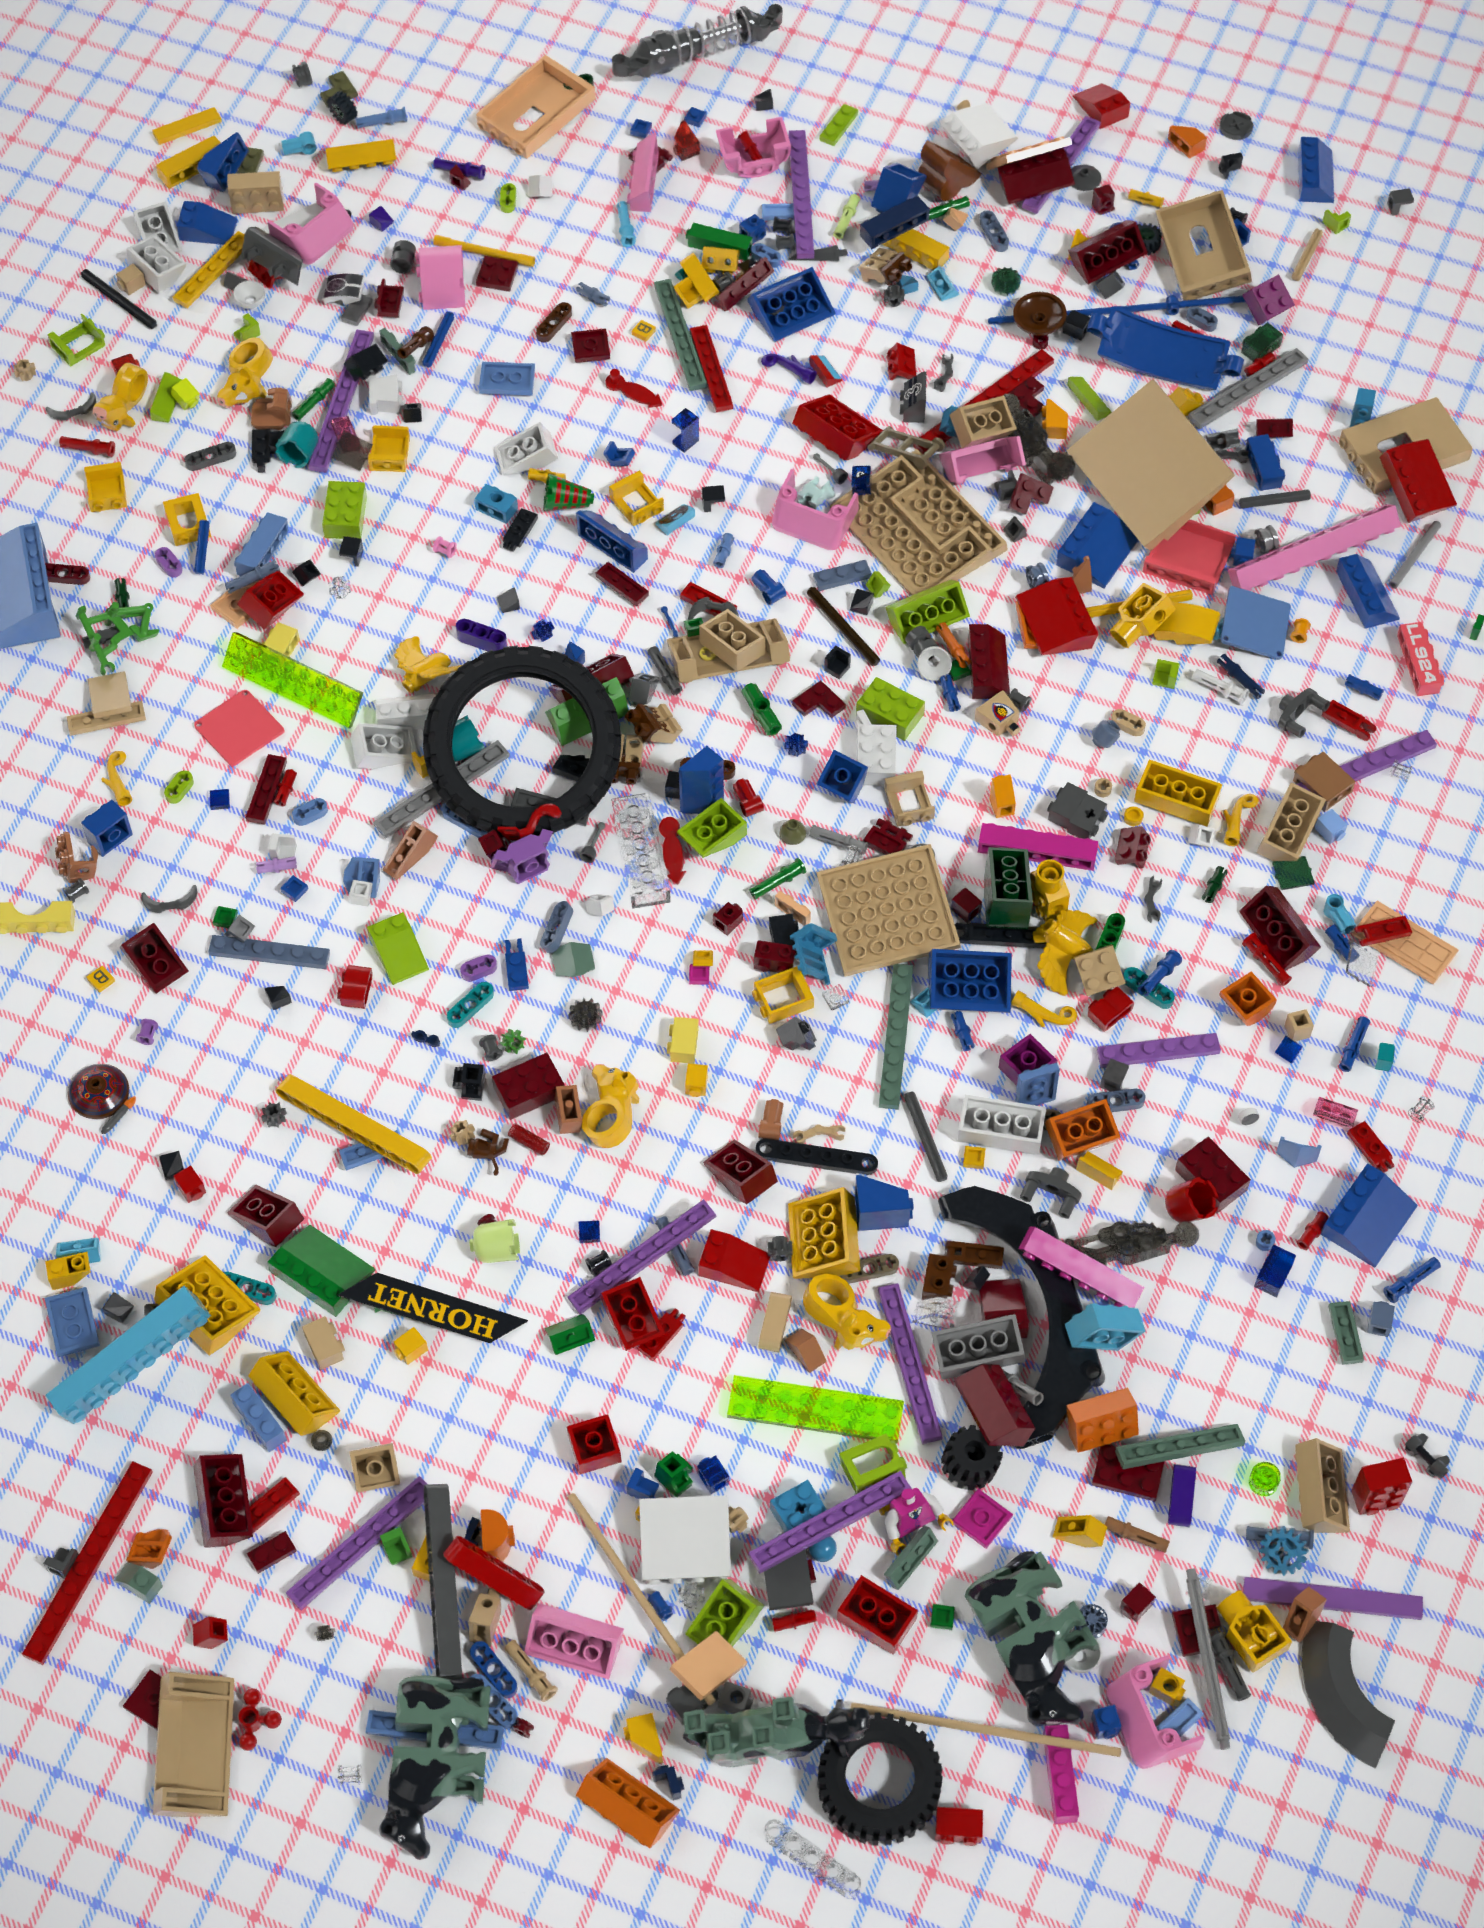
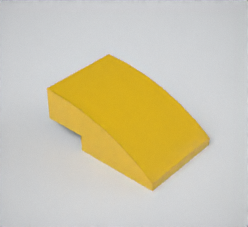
[1153,602,1221,645]

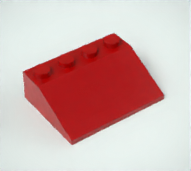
[792,394,883,461]
[1379,439,1457,524]
[1015,577,1098,656]

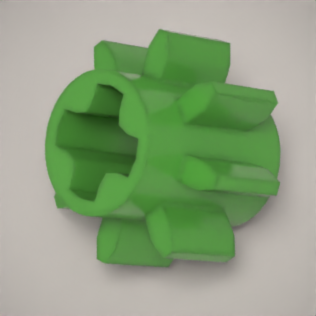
[500,1028,526,1054]

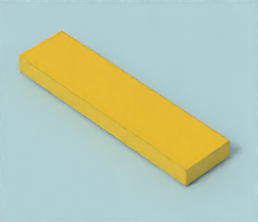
[152,107,222,145]

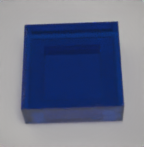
[209,789,230,810]
[1275,1036,1303,1064]
[578,1220,600,1243]

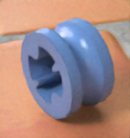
[1255,1230,1276,1251]

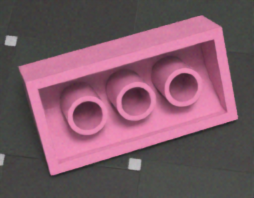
[627,134,659,212]
[524,1603,624,1680]

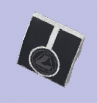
[323,273,365,305]

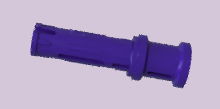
[433,157,486,180]

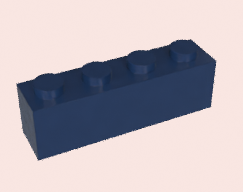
[860,195,930,249]

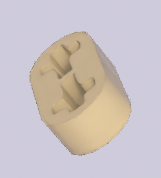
[1111,709,1146,737]

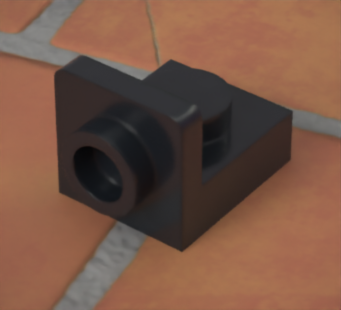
[1218,152,1243,179]

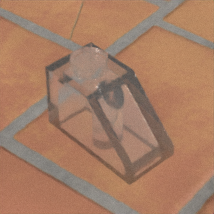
[912,1297,959,1329]

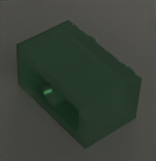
[1241,322,1283,362]

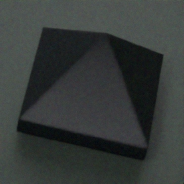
[738,257,756,273]

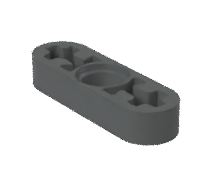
[184,442,237,471]

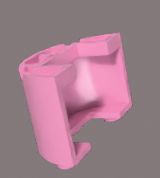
[716,116,791,178]
[416,245,466,310]

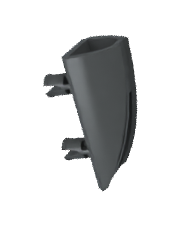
[241,227,303,286]

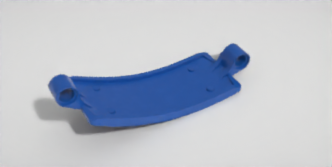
[1087,306,1245,391]

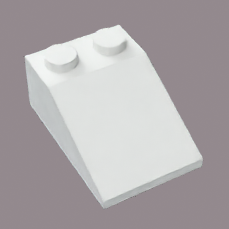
[133,201,183,253]
[494,422,558,475]
[350,723,418,769]

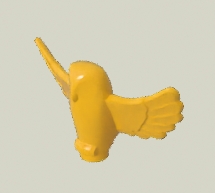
[394,636,462,694]
[1033,910,1098,996]

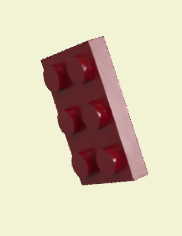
[1091,1444,1165,1502]

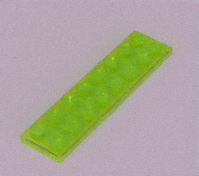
[222,632,364,728]
[727,1375,904,1444]

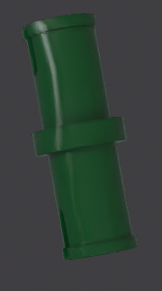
[114,578,130,608]
[1202,866,1228,903]

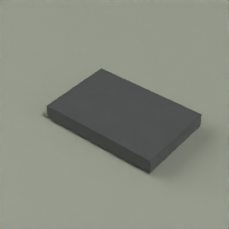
[760,1544,814,1611]

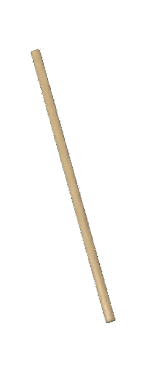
[568,1493,716,1706]
[850,1702,1121,1757]

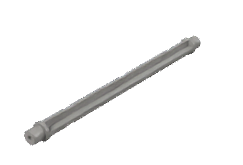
[1186,1568,1231,1750]

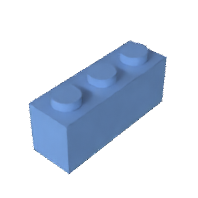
[230,1383,287,1453]

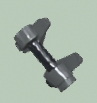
[1405,1433,1450,1479]

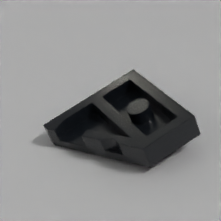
[552,755,590,782]

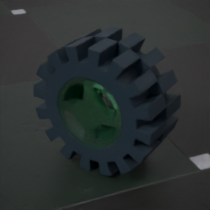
[327,91,358,125]
[1138,222,1162,256]

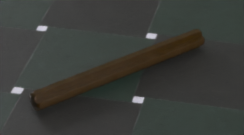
[807,587,880,666]

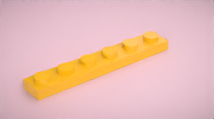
[173,231,245,309]

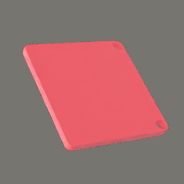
[194,689,285,767]

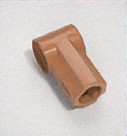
[758,1099,784,1140]

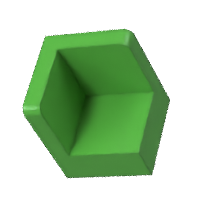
[380,1527,412,1565]

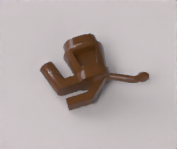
[467,1128,509,1176]

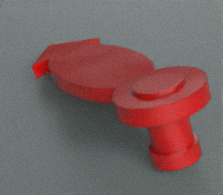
[605,369,662,408]
[659,817,687,885]

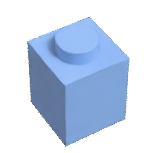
[1314,809,1348,844]

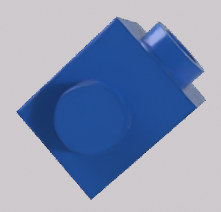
[603,441,635,466]

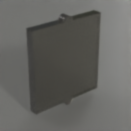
[331,431,373,471]

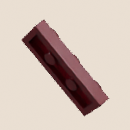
[595,562,649,607]

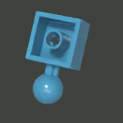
[770,1479,837,1562]

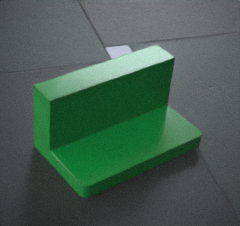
[545,1314,595,1355]

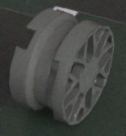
[292,61,312,88]

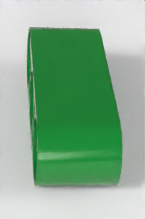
[1095,913,1126,953]

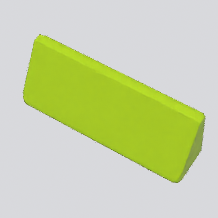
[150,372,182,423]
[1067,377,1112,421]

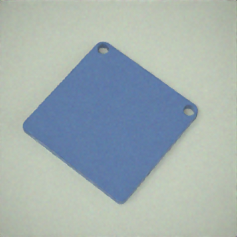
[1220,586,1291,660]

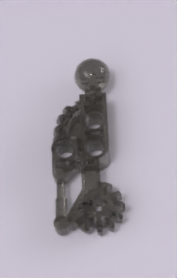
[1002,393,1075,485]
[1064,1220,1200,1266]

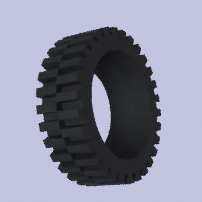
[817,1713,943,1846]

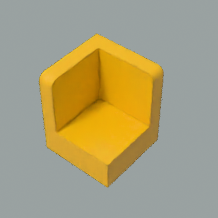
[673,277,702,309]
[411,751,429,779]

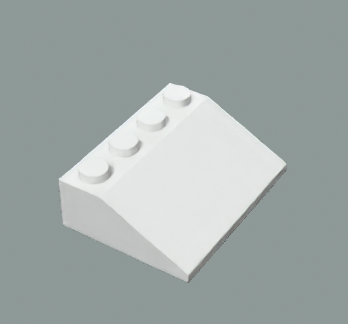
[939,103,1019,170]

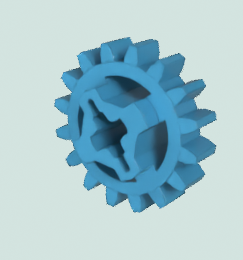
[1259,1526,1309,1576]

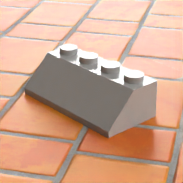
[931,1314,1025,1380]

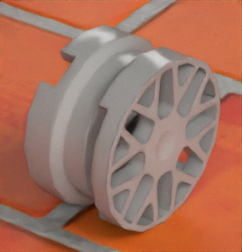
[1254,525,1279,554]

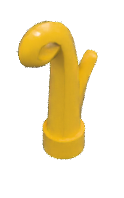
[101,751,133,806]
[1223,794,1259,847]
[1011,990,1077,1027]

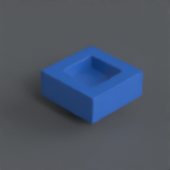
[684,107,707,128]
[630,118,652,139]
[280,875,309,902]

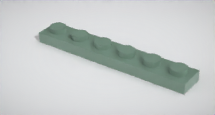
[1115,1424,1246,1469]

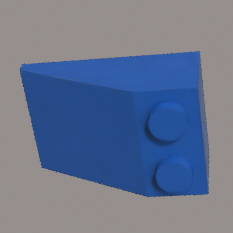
[197,132,249,193]
[177,201,238,245]

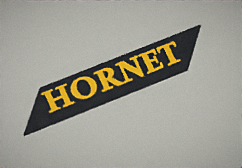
[338,1272,528,1343]

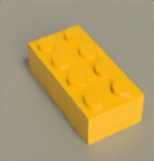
[1134,759,1223,827]

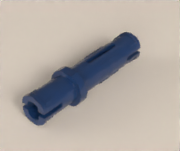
[1217,653,1266,699]

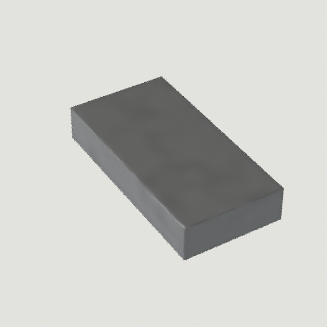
[341,294,373,327]

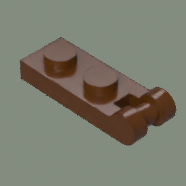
[944,1241,1004,1269]

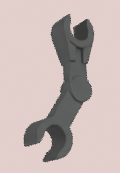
[934,353,954,392]
[1217,450,1249,463]
[1144,875,1163,923]

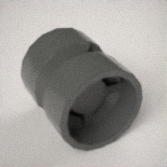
[390,240,416,274]
[905,626,939,660]

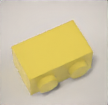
[259,622,300,668]
[667,1017,699,1064]

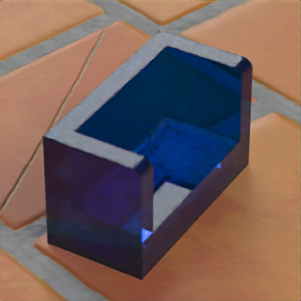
[671,408,699,453]
[1254,1244,1296,1298]

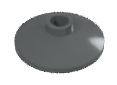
[1071,164,1102,191]

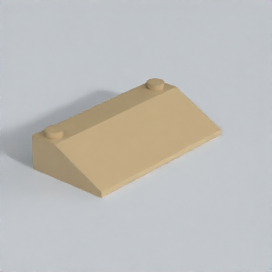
[667,618,790,683]
[153,1672,235,1817]

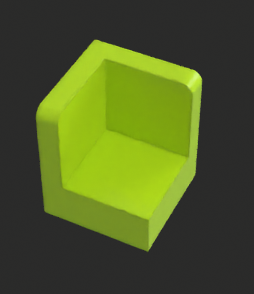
[1322,209,1352,234]
[234,313,261,342]
[1152,659,1180,689]

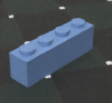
[234,512,289,576]

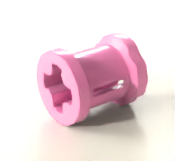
[433,536,457,558]

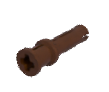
[397,326,434,359]

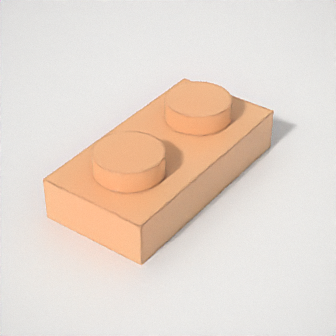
[775,891,811,926]

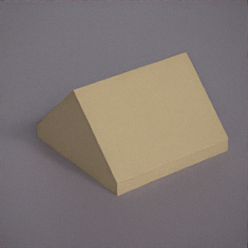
[349,1443,400,1493]

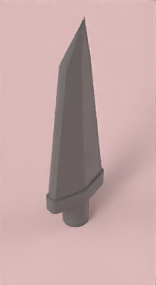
[788,245,848,262]

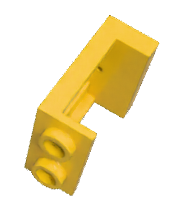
[609,470,664,527]
[163,492,211,546]

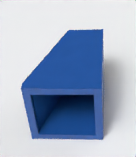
[871,162,927,213]
[854,1175,914,1231]

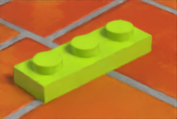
[819,104,859,147]

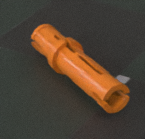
[936,622,971,668]

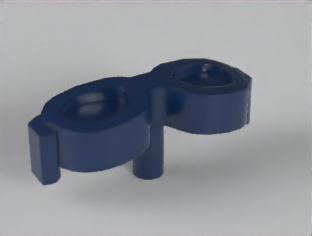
[411,1030,441,1047]

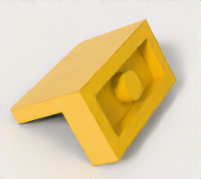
[1076,1151,1123,1190]

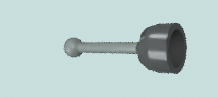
[813,453,848,485]
[579,822,606,863]

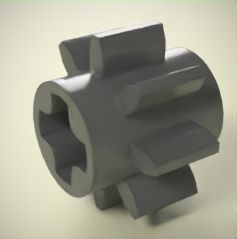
[883,284,905,307]
[261,1102,287,1128]
[767,1236,793,1262]

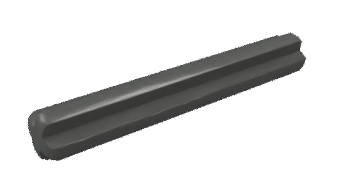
[1239,489,1311,509]

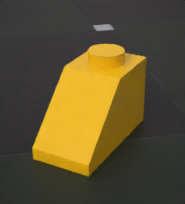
[1053,1515,1107,1548]
[623,1712,663,1764]

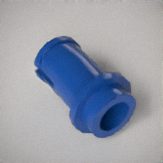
[647,1591,673,1621]

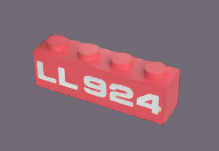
[1397,622,1444,697]

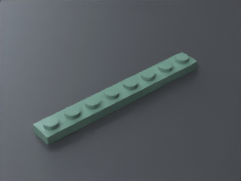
[654,278,707,391]
[878,964,914,1110]

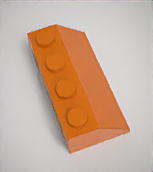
[575,1758,680,1849]

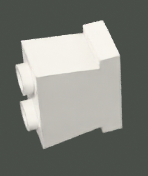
[369,374,403,415]

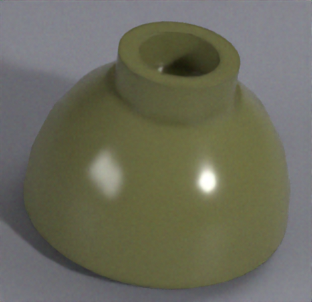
[779,819,807,845]

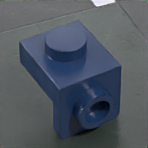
[652,1765,685,1801]

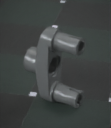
[1278,688,1330,738]
[1020,1167,1082,1219]

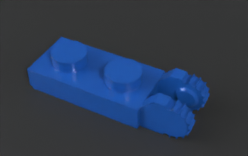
[505,938,529,991]

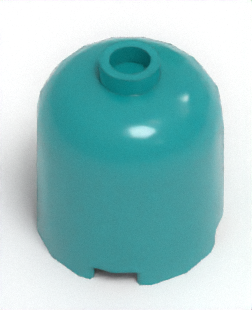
[275,421,319,468]
[452,715,485,762]

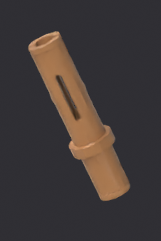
[1105,1516,1170,1553]

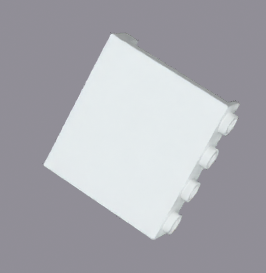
[639,1495,731,1585]

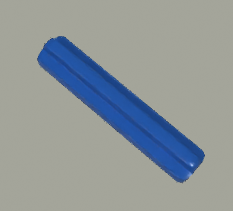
[194,520,210,575]

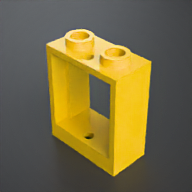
[752,966,814,1024]

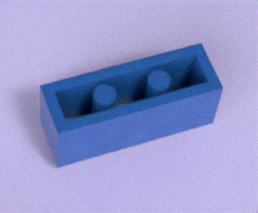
[1245,434,1285,491]

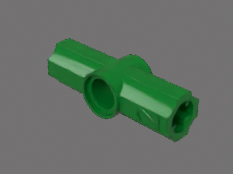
[741,683,782,736]

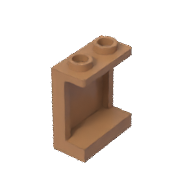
[1293,751,1356,812]

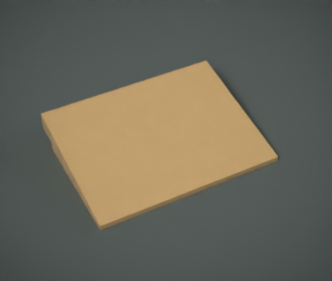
[1066,379,1235,551]
[829,449,1008,596]

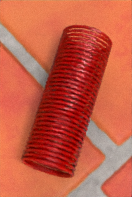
[508,1123,550,1156]

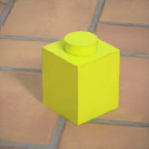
[171,378,200,411]

